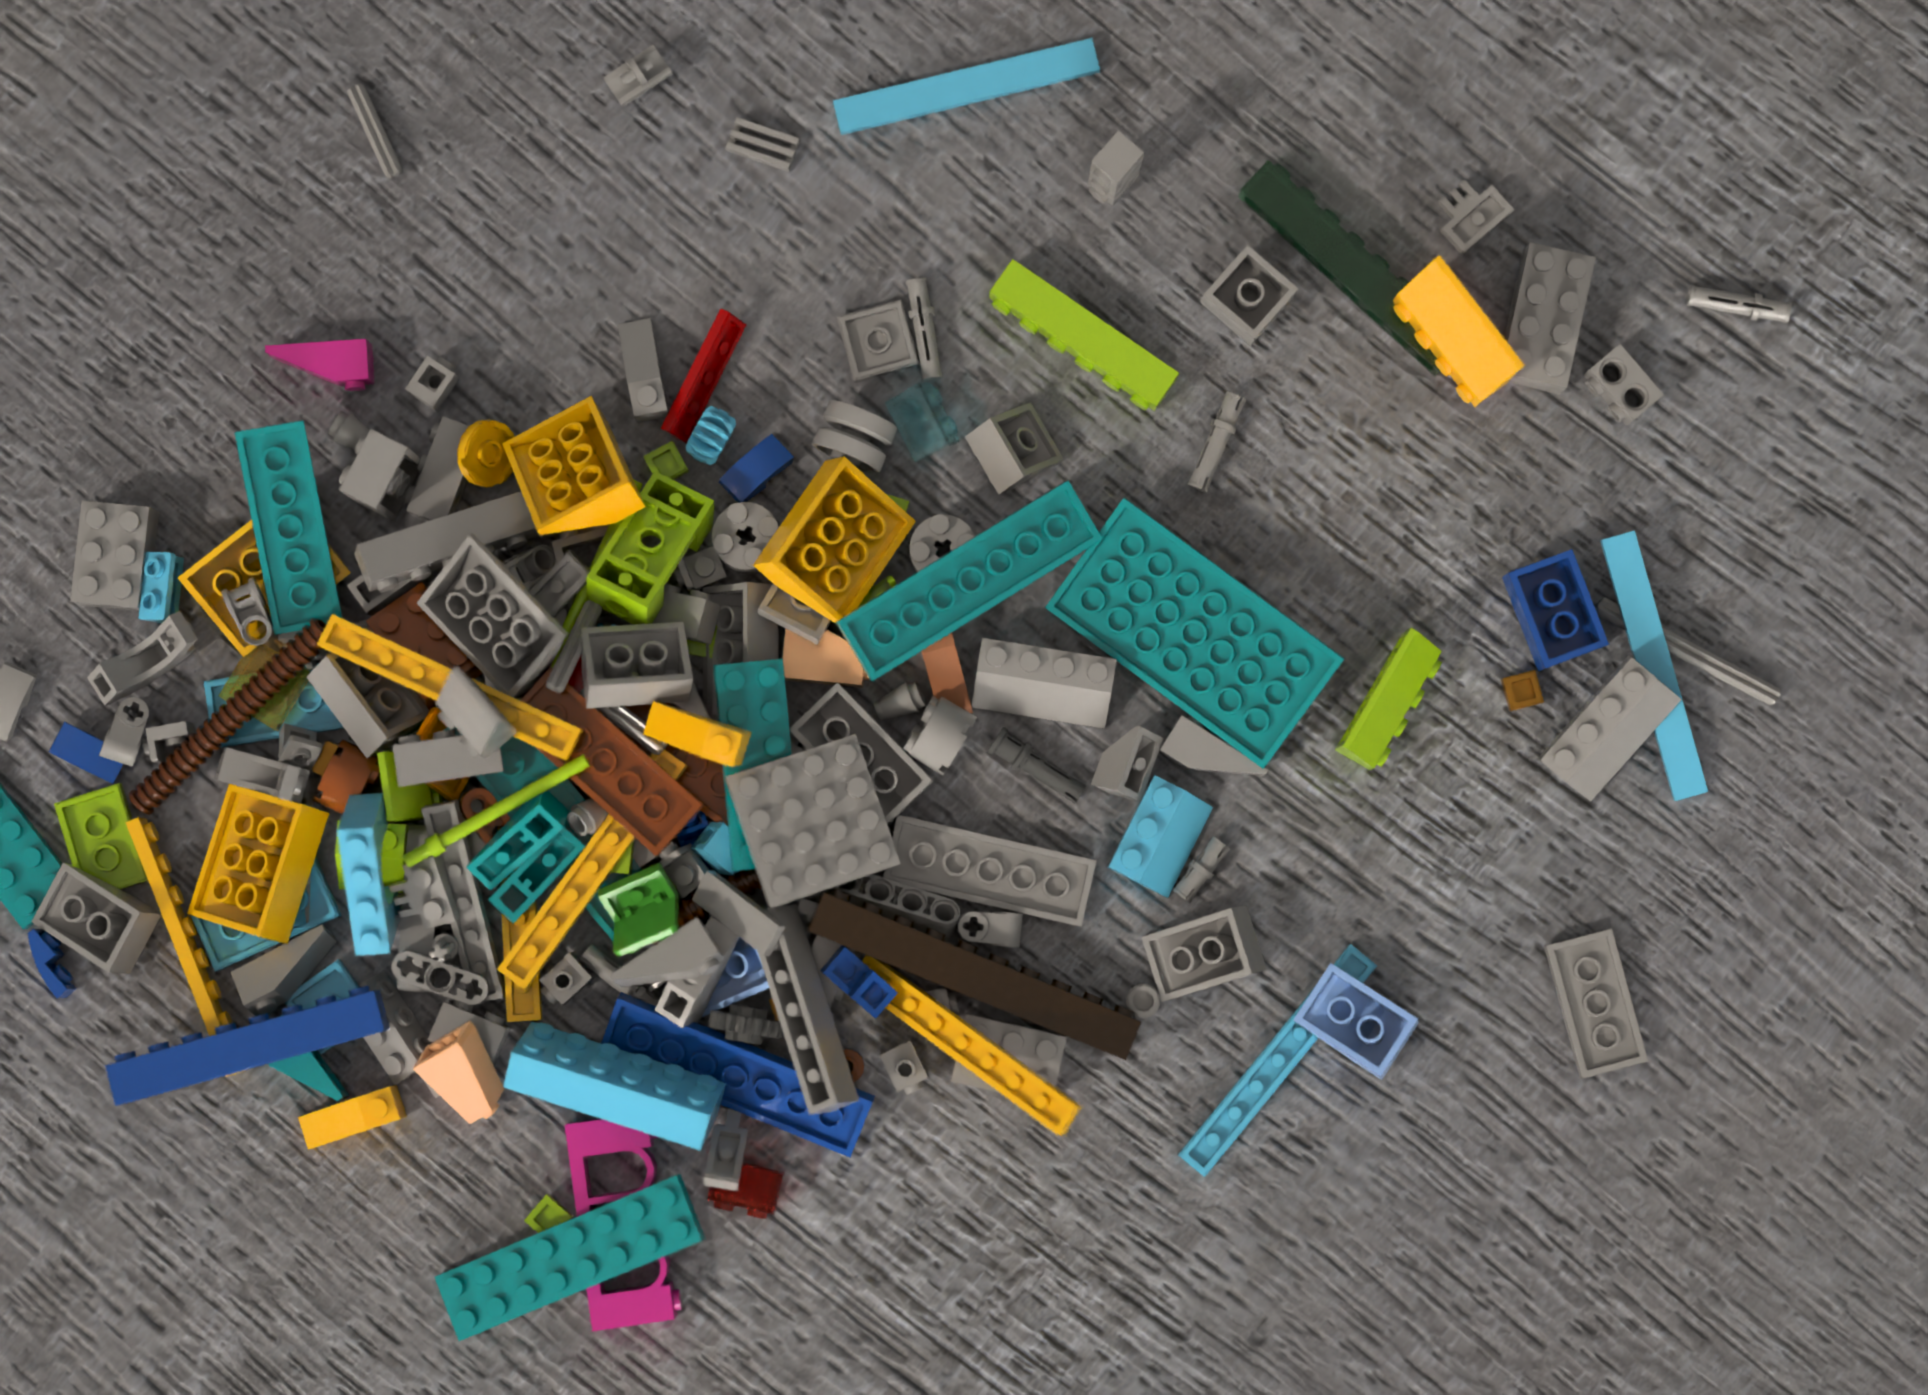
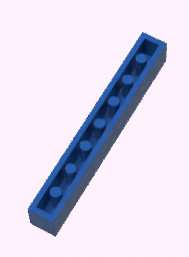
[105,985,391,1106]

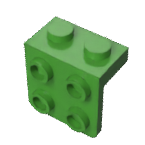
[598,863,679,956]

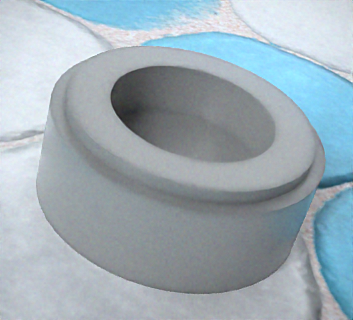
[1126,984,1160,1018]

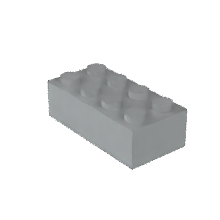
[1504,242,1596,394]

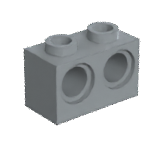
[1583,344,1664,426]

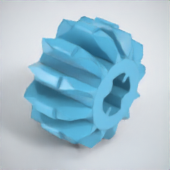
[686,406,736,465]

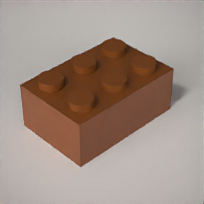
[366,582,483,710]

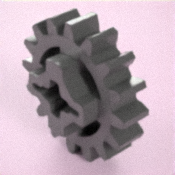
[708,1004,783,1044]

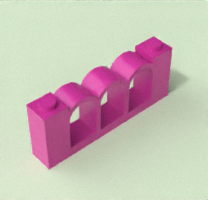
[565,1118,682,1332]

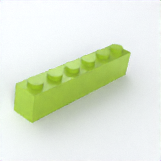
[989,259,1179,411]

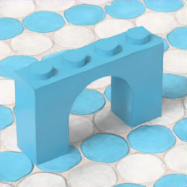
[337,793,400,956]

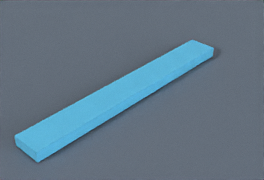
[833,38,1100,135]
[1600,531,1708,801]
[1177,944,1377,1177]

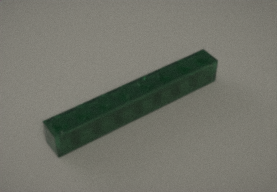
[1238,160,1440,377]

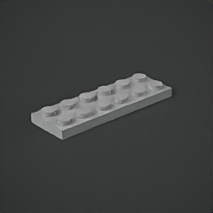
[883,815,1097,927]

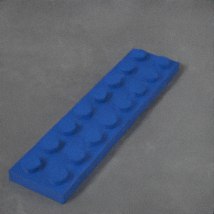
[601,992,875,1157]

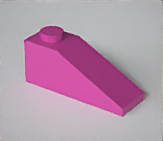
[265,339,375,391]

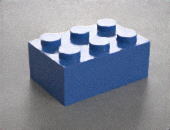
[1502,549,1609,671]

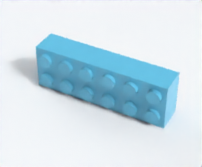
[503,1022,726,1150]

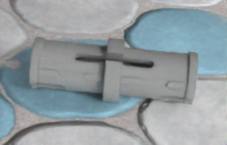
[1173,836,1230,903]

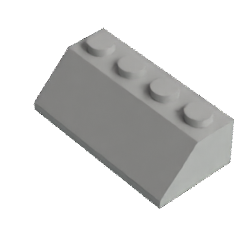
[703,582,779,721]
[971,638,1117,729]
[1539,655,1682,801]
[789,682,933,825]

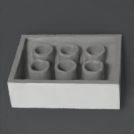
[417,534,568,698]

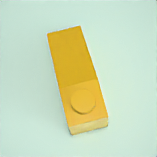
[643,701,751,767]
[298,1085,407,1150]

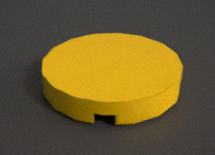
[457,419,515,488]

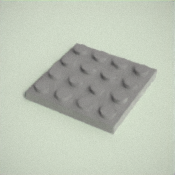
[725,734,901,909]

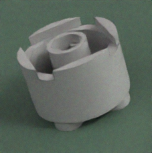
[712,502,779,574]
[910,514,975,572]
[903,696,977,775]

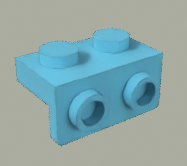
[138,552,184,623]

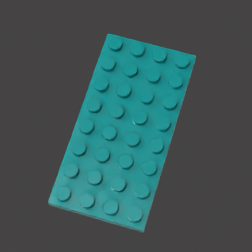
[1045,498,1345,769]

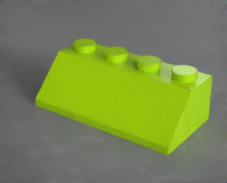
[1335,628,1442,770]

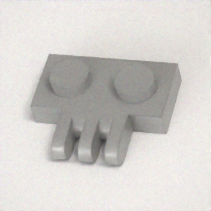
[1438,179,1514,256]
[389,855,460,929]

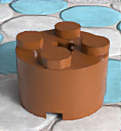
[313,739,380,815]

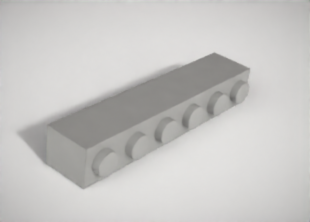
[354,491,558,592]
[758,905,859,1115]

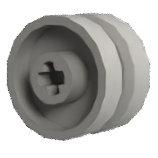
[812,400,898,473]

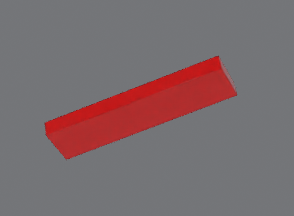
[660,308,746,444]

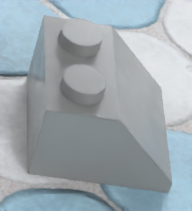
[965,402,1064,495]

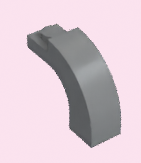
[87,611,198,706]
[214,747,310,803]

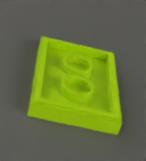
[54,783,148,890]

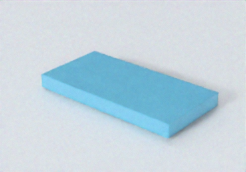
[204,663,344,748]
[191,857,342,972]

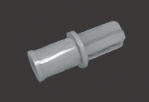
[429,931,459,963]

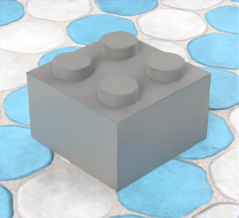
[1200,245,1299,346]

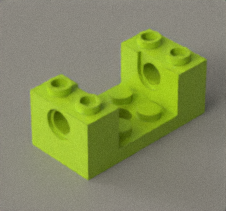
[586,471,714,625]

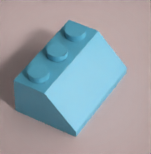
[1107,775,1213,898]

